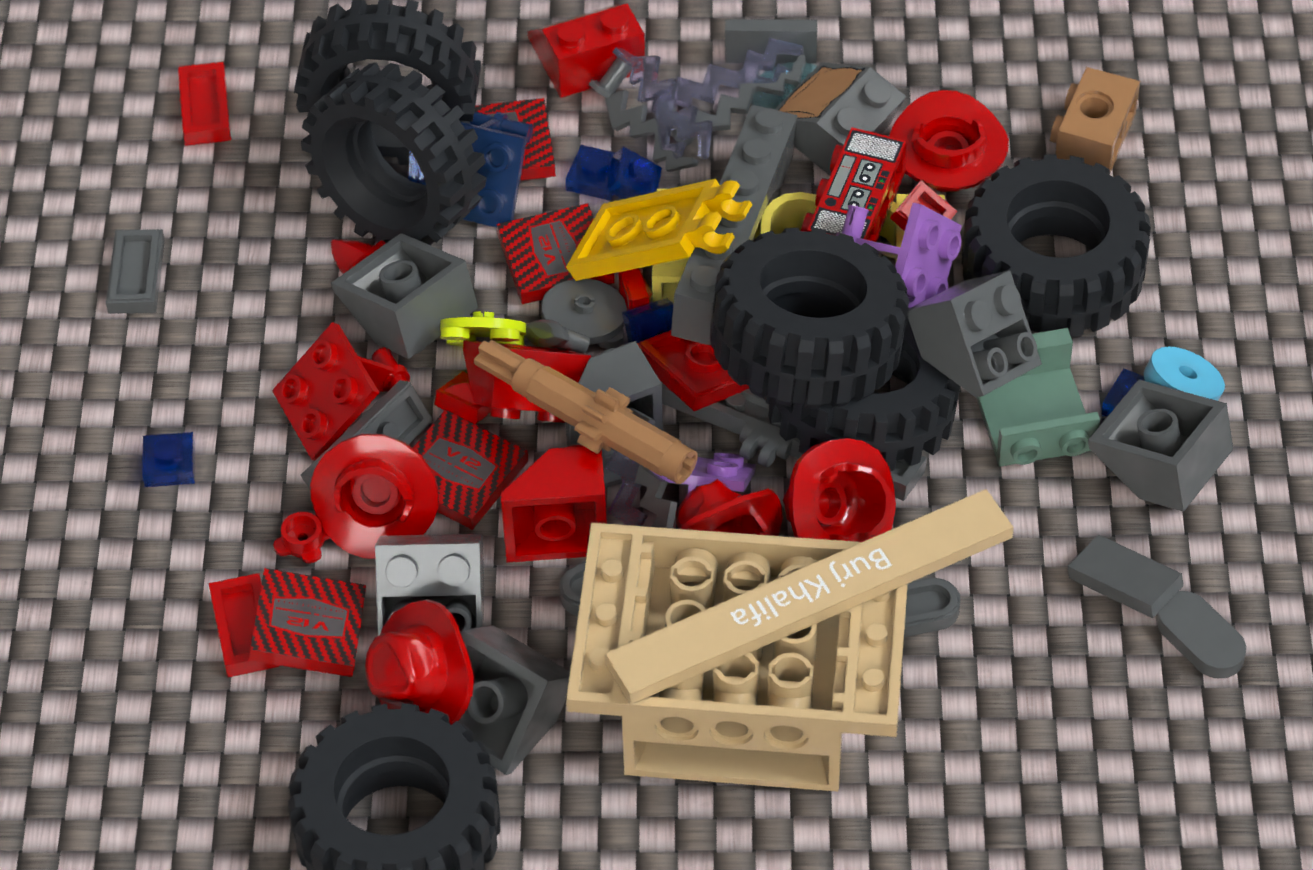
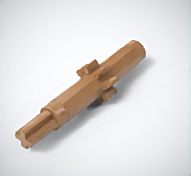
[474,340,698,484]

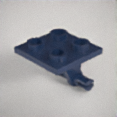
[424,111,533,228]

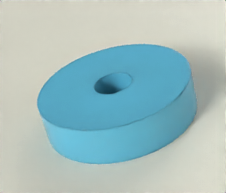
[1143,347,1225,401]

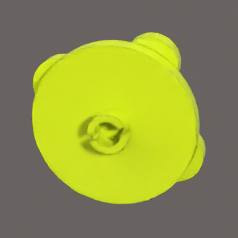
[440,311,526,346]

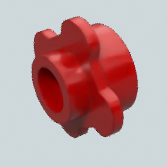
[273,512,330,563]

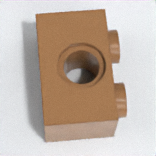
[1050,67,1140,173]

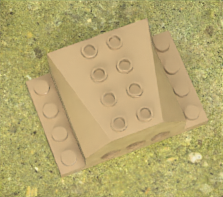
[566,523,908,792]

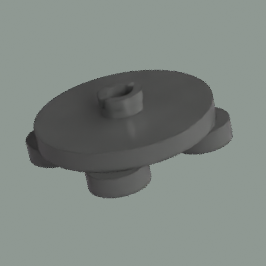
[541,279,627,349]

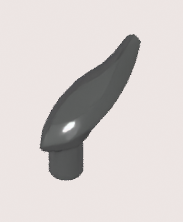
[523,319,590,354]

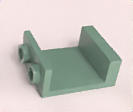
[976,328,1100,467]

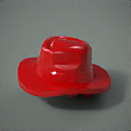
[889,90,1009,192]
[310,434,439,559]
[782,438,896,542]
[675,479,783,536]
[365,600,474,725]

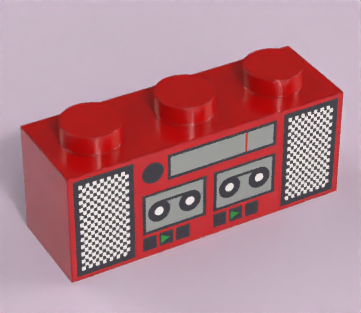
[801,127,907,242]

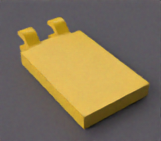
[566,179,753,281]

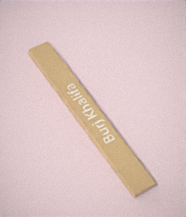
[605,489,1013,704]

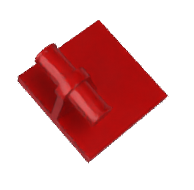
[272,322,410,461]

